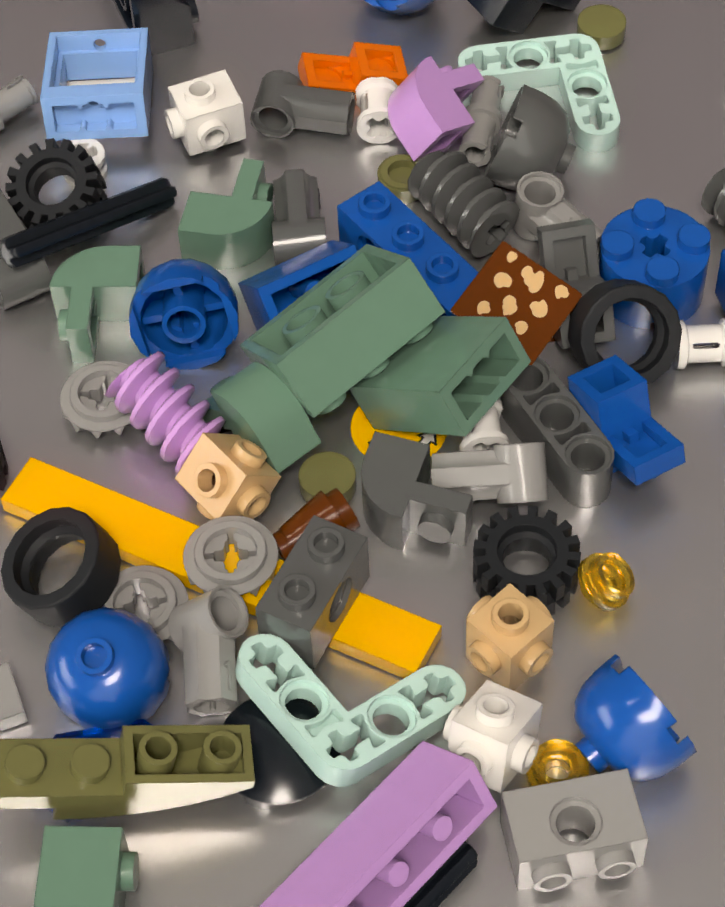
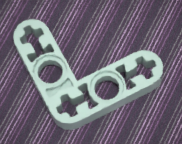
[458,34,620,153]
[235,634,467,787]

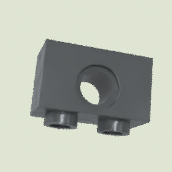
[255,515,370,669]

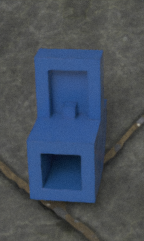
[567,355,686,486]

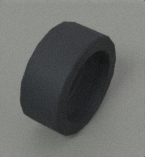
[568,278,682,385]
[1,507,121,627]

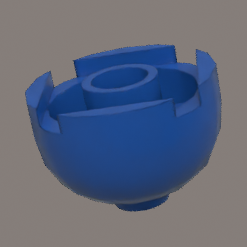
[129,258,239,370]
[45,607,170,732]
[574,654,697,782]

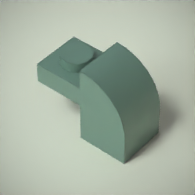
[178,158,274,270]
[49,245,146,363]
[203,362,322,473]

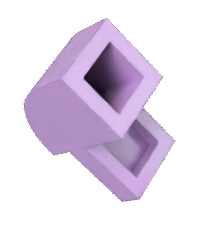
[388,56,485,162]

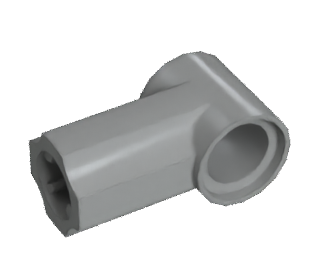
[513,171,603,259]
[431,442,549,504]
[168,586,249,716]

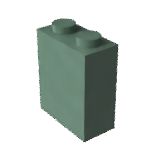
[349,316,531,437]

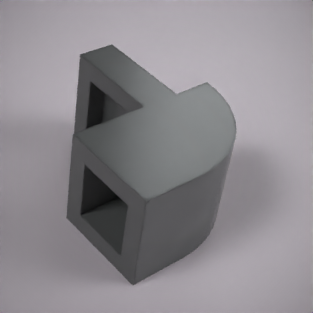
[536,218,616,349]
[361,431,473,551]

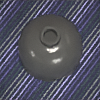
[483,84,576,191]

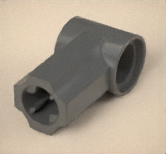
[250,70,356,138]
[272,169,327,266]

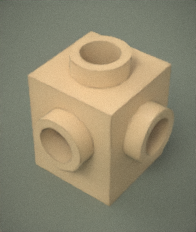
[175,432,282,520]
[466,583,554,691]

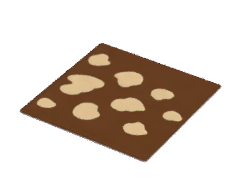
[451,241,582,366]

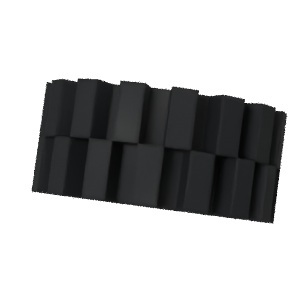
[5,138,107,229]
[473,505,581,616]

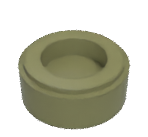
[577,4,626,51]
[377,154,418,204]
[299,451,356,502]

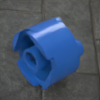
[599,198,711,329]

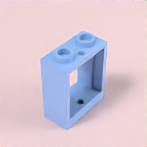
[40,27,153,141]

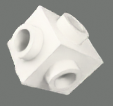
[164,69,247,156]
[443,679,543,793]

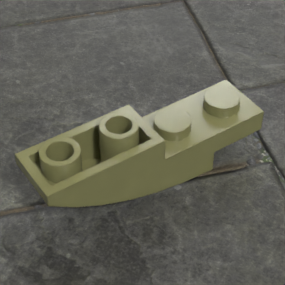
[0,725,255,820]

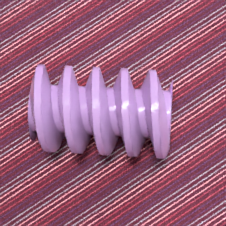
[105,351,226,474]

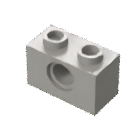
[500,768,649,892]

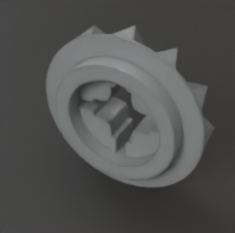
[60,361,132,439]
[183,516,279,596]
[101,565,189,641]

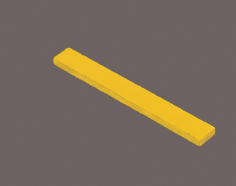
[1,457,442,679]

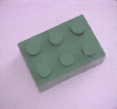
[239,244,445,418]

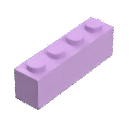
[259,741,498,907]

